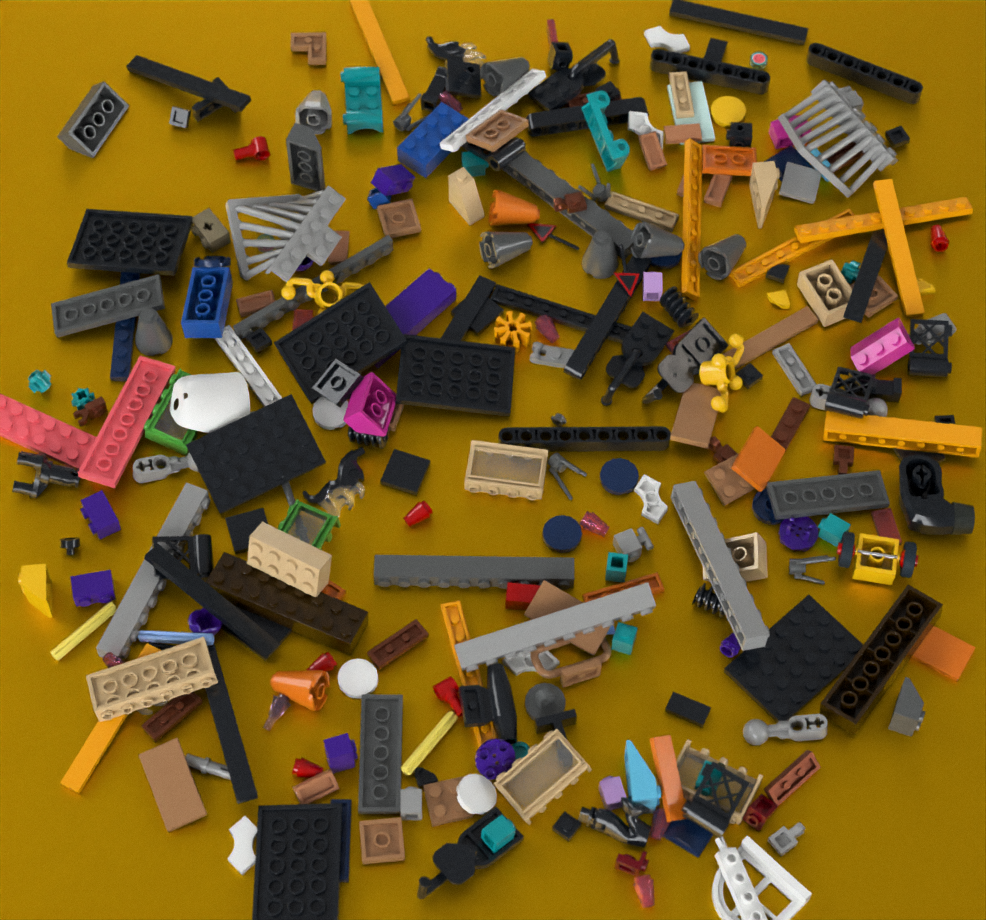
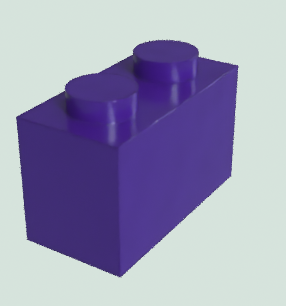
[371,164,415,196]
[80,490,121,540]
[70,570,116,607]
[324,733,358,774]

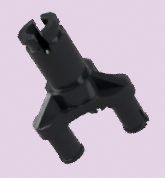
[12,451,80,499]

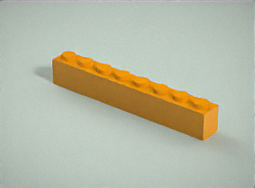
[823,411,982,458]

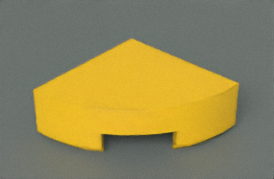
[916,278,936,296]
[767,290,790,309]

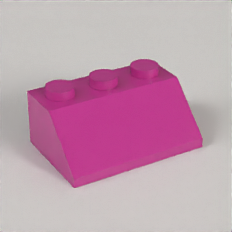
[851,317,916,375]
[343,372,396,437]

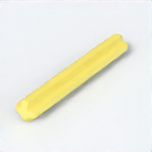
[51,602,117,660]
[401,711,458,775]

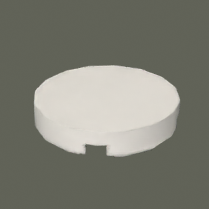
[312,396,348,430]
[337,658,378,699]
[456,774,497,815]

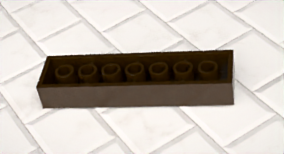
[206,552,368,656]
[820,585,943,736]

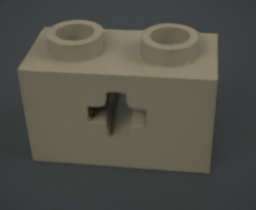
[191,208,231,253]

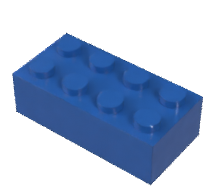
[397,102,469,178]
[181,267,233,338]

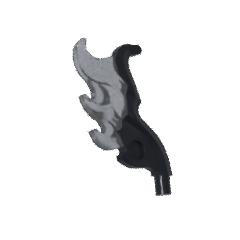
[426,36,486,69]
[303,447,365,522]

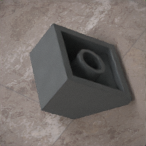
[888,677,926,737]

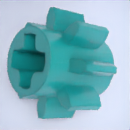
[841,260,861,284]
[28,369,51,393]
[71,388,95,410]

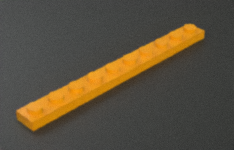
[681,138,702,300]
[794,197,973,243]

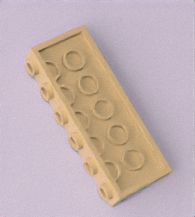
[86,637,218,722]

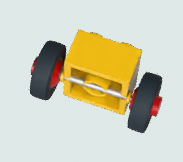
[836,532,918,585]

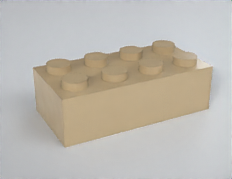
[247,522,332,597]

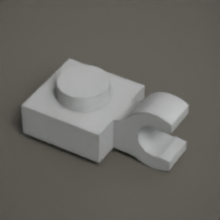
[767,822,805,856]

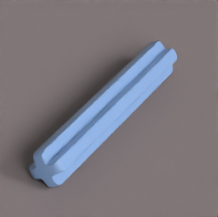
[137,630,215,646]

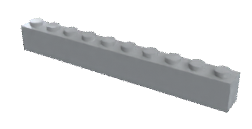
[670,481,770,651]
[96,482,210,664]
[454,582,656,672]

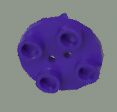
[779,516,818,552]
[475,738,516,780]

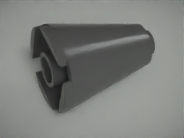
[480,57,530,96]
[631,221,684,258]
[479,231,533,269]
[582,231,619,279]
[698,234,746,280]
[135,308,173,356]

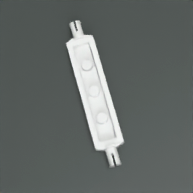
[715,836,768,920]

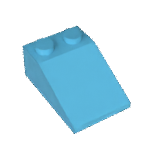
[624,740,661,814]

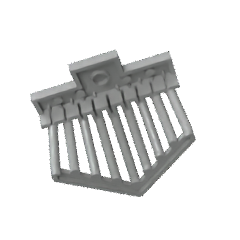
[778,80,898,198]
[225,185,346,283]

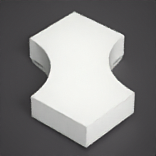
[644,26,690,53]
[627,111,664,150]
[634,474,668,524]
[502,651,560,676]
[228,816,257,875]

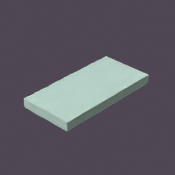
[667,81,715,145]

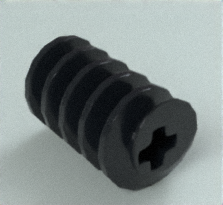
[660,286,699,328]
[348,426,390,449]
[692,583,728,621]

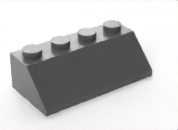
[57,81,129,158]
[286,123,325,192]

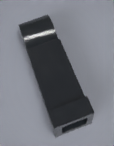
[421,66,446,112]
[848,378,902,403]

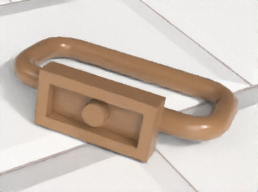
[530,637,612,687]

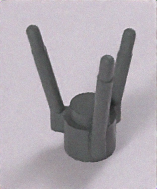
[393,93,427,132]
[578,164,612,202]
[547,452,587,500]
[789,555,836,585]

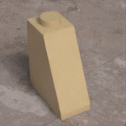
[448,167,485,225]

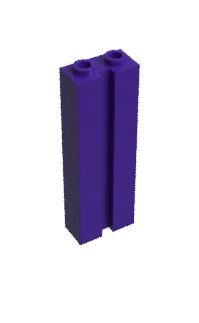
[374,268,456,368]

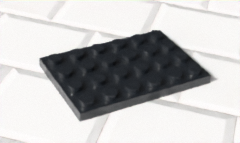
[67,209,193,276]
[274,282,408,404]
[396,334,515,417]
[186,394,326,515]
[724,595,863,723]
[252,803,343,920]

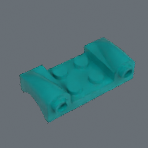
[340,66,383,134]
[581,90,630,172]

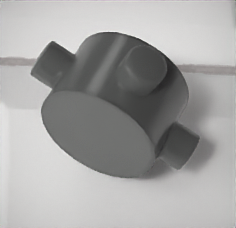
[551,413,567,427]

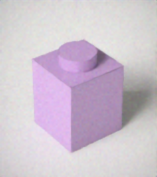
[642,271,663,301]
[599,776,627,811]

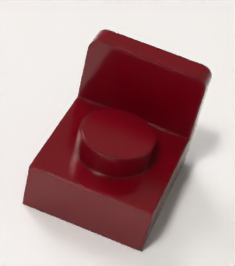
[743,793,778,831]
[615,851,649,877]

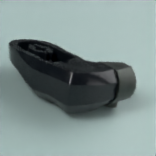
[899,455,975,535]

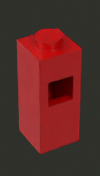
[505,582,541,611]

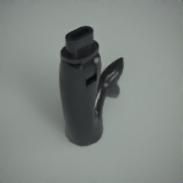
[578,797,651,848]

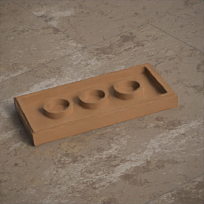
[670,383,721,449]
[524,580,611,656]
[139,738,208,832]

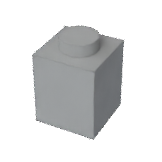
[401,787,422,820]

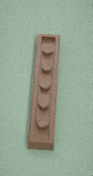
[723,306,819,370]

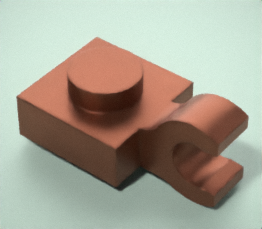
[553,191,587,213]
[73,396,108,427]
[708,436,738,464]
[833,445,854,475]

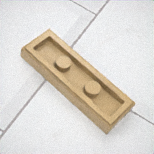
[669,71,694,119]

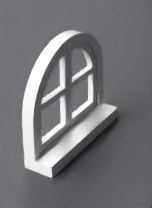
[712,836,812,920]

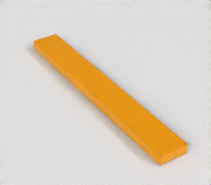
[349,0,410,105]
[873,179,925,317]
[729,208,856,288]
[440,600,498,748]
[60,643,162,794]

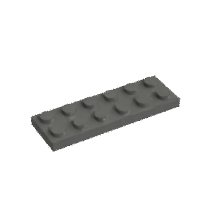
[51,274,165,338]
[766,470,890,520]
[358,694,403,814]

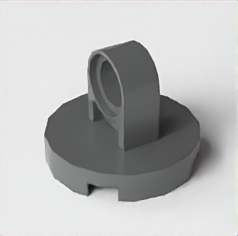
[525,683,566,721]

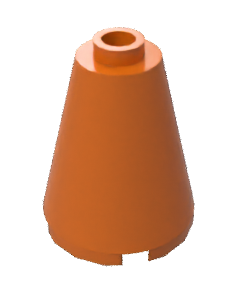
[488,189,540,226]
[270,670,330,711]

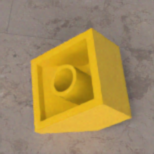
[18,563,53,618]

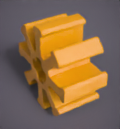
[494,311,532,353]

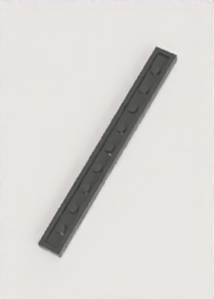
[233,235,393,340]

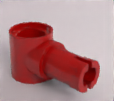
[233,136,270,161]
[432,676,463,718]

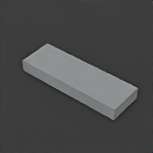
[772,343,817,397]

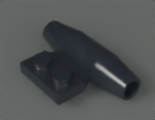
[458,663,517,744]

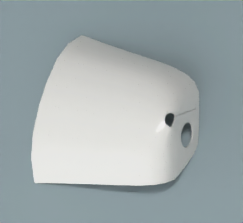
[170,372,250,433]

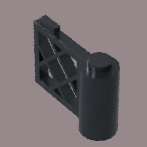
[462,137,526,171]
[907,319,952,377]
[825,367,878,419]
[152,534,214,581]
[681,762,749,838]

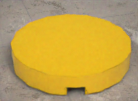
[711,96,746,127]

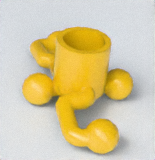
[281,270,364,315]
[699,333,744,413]

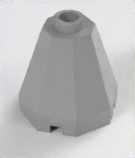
[295,90,332,134]

